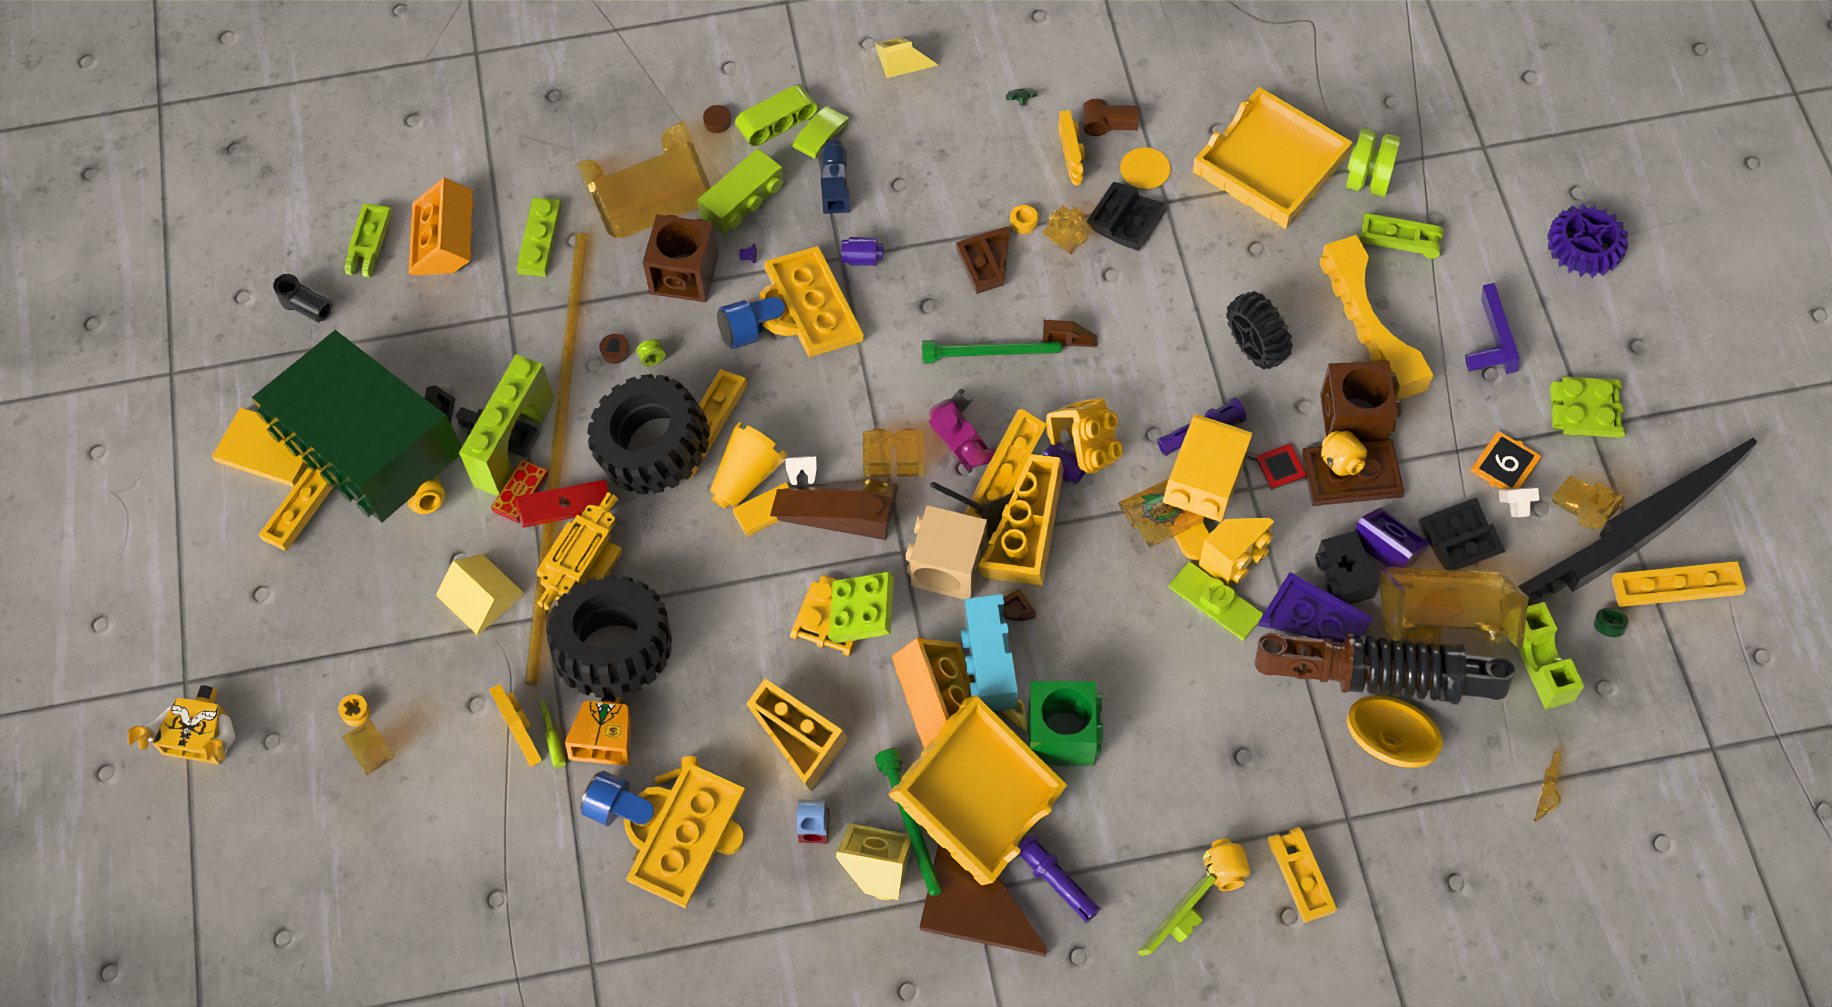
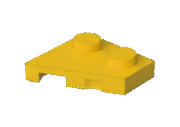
[489,684,542,767]

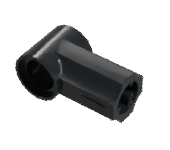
[273,274,333,323]

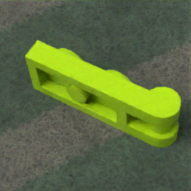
[1359,213,1444,259]

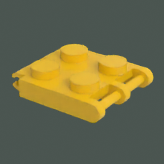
[790,575,856,657]

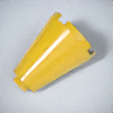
[709,422,788,509]

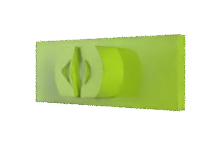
[1168,561,1263,641]
[1137,875,1216,956]

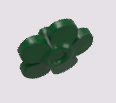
[1006,88,1038,105]

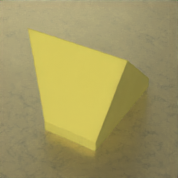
[875,37,938,78]

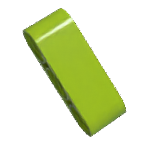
[735,84,818,147]

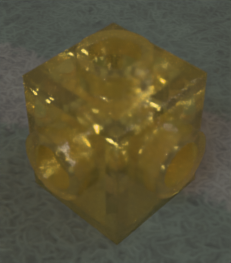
[1042,205,1091,255]

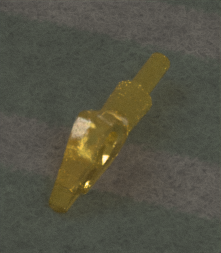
[1533,750,1562,822]

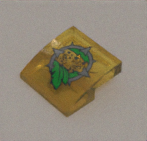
[1119,479,1204,548]

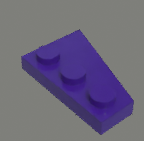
[1258,572,1373,642]

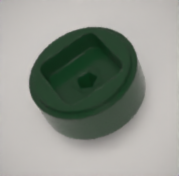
[1594,608,1628,637]

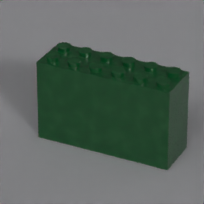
[252,330,462,523]

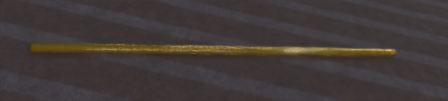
[525,233,587,686]

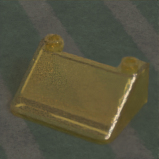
[574,121,711,238]

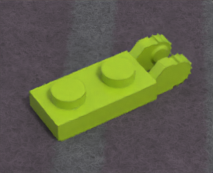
[344,203,393,278]

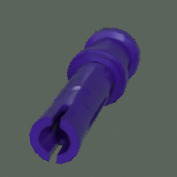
[1157,397,1247,456]
[1016,833,1101,923]

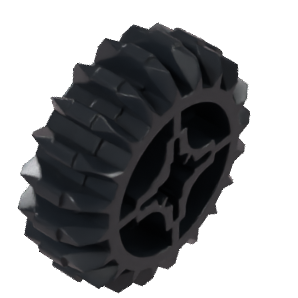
[1226,291,1293,370]

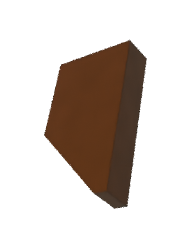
[1043,320,1097,347]

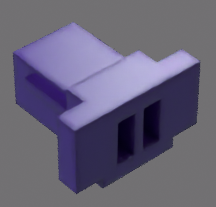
[739,244,757,263]

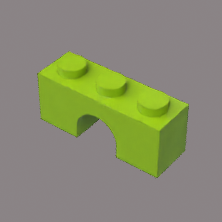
[1507,602,1584,710]

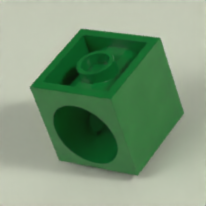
[1029,681,1103,766]

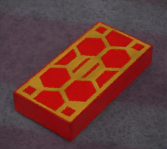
[491,459,549,523]

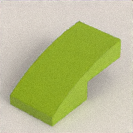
[792,106,849,159]

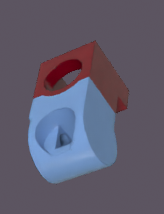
[797,799,830,844]

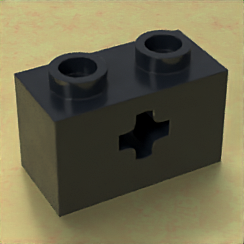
[1315,531,1379,604]

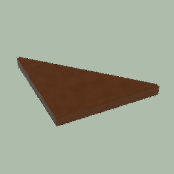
[919,844,1047,957]

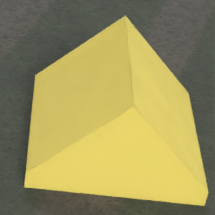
[436,554,525,635]

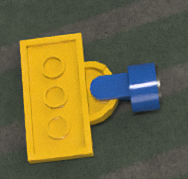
[717,246,864,358]
[580,762,746,909]

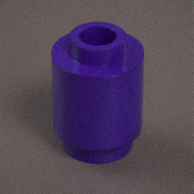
[841,237,883,266]
[1043,442,1086,484]

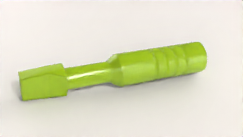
[540,700,566,768]

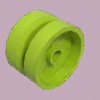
[1345,127,1401,198]

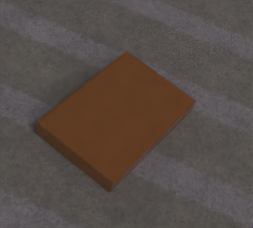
[1302,439,1405,506]

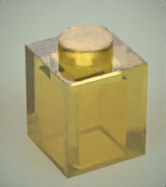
[342,719,395,775]

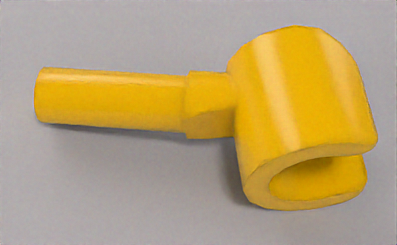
[655,756,700,785]

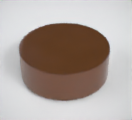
[703,105,732,133]

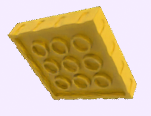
[1193,87,1353,229]
[888,695,1067,885]

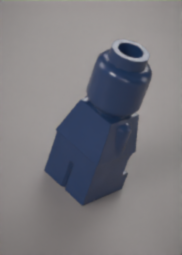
[821,140,850,214]

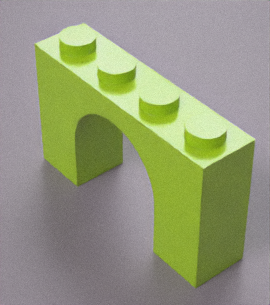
[459,354,555,496]

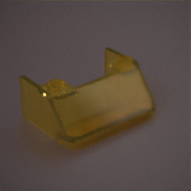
[1380,567,1529,647]

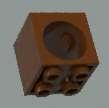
[642,214,719,303]
[1320,361,1401,442]

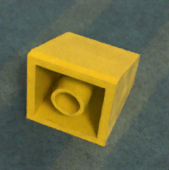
[1163,413,1253,522]

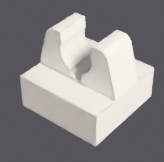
[785,455,817,485]
[1499,487,1539,517]

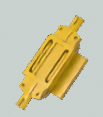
[537,493,622,610]

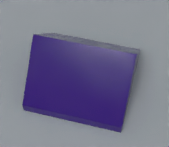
[1355,507,1430,578]

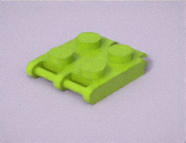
[1550,377,1626,438]

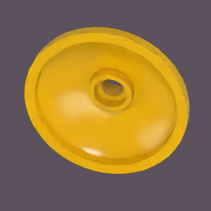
[1347,695,1443,768]

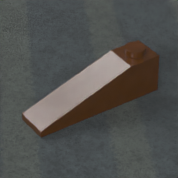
[770,479,898,540]

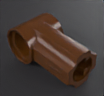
[1083,99,1139,136]

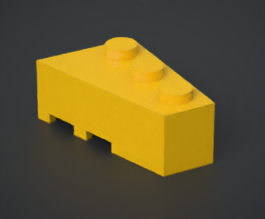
[746,678,848,791]

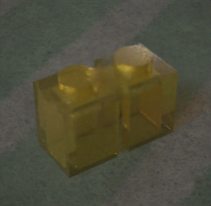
[863,428,924,477]

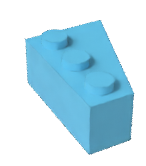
[960,594,1018,712]

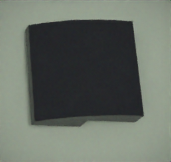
[1086,182,1166,251]
[1418,497,1505,573]

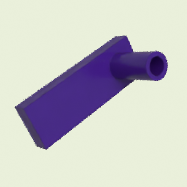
[1465,283,1520,374]

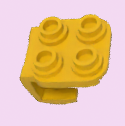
[1046,398,1123,474]

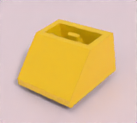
[1198,518,1274,587]

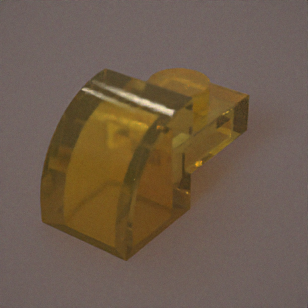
[1552,475,1624,529]

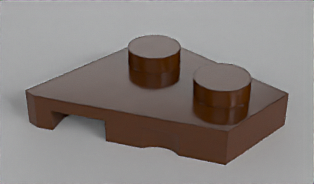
[956,226,1010,294]

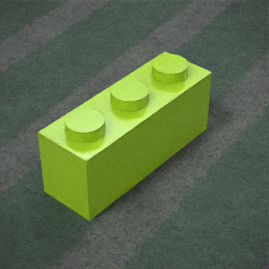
[697,148,784,235]

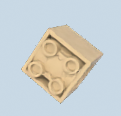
[906,505,987,600]

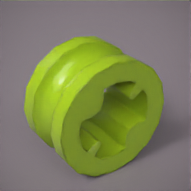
[636,339,666,367]

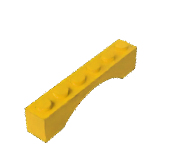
[1320,235,1433,400]

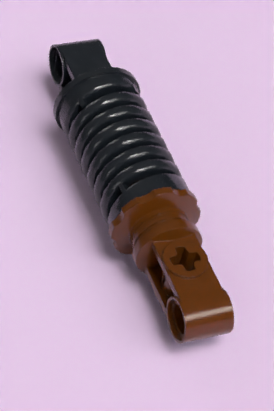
[1254,632,1515,705]

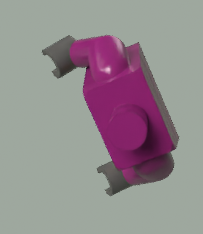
[928,389,996,472]

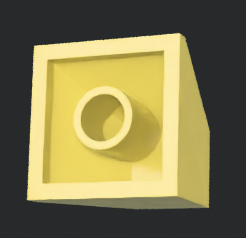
[836,823,911,900]

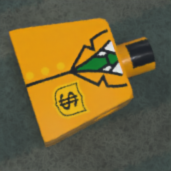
[565,695,631,766]

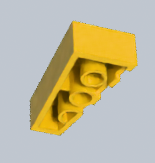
[978,454,1064,586]

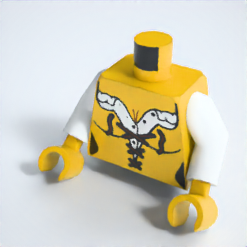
[128,685,236,764]

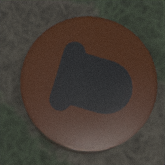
[599,334,630,364]

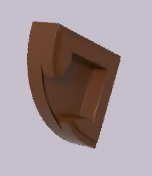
[1003,589,1036,621]

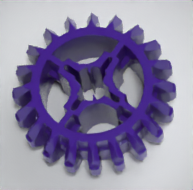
[1547,203,1629,278]

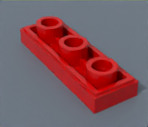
[515,479,613,528]

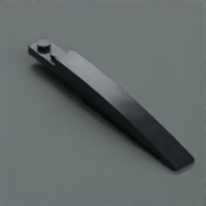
[1507,437,1757,611]

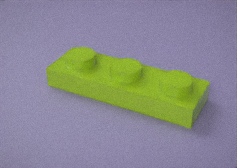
[516,197,562,277]

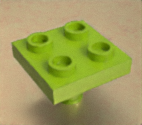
[829,572,894,643]

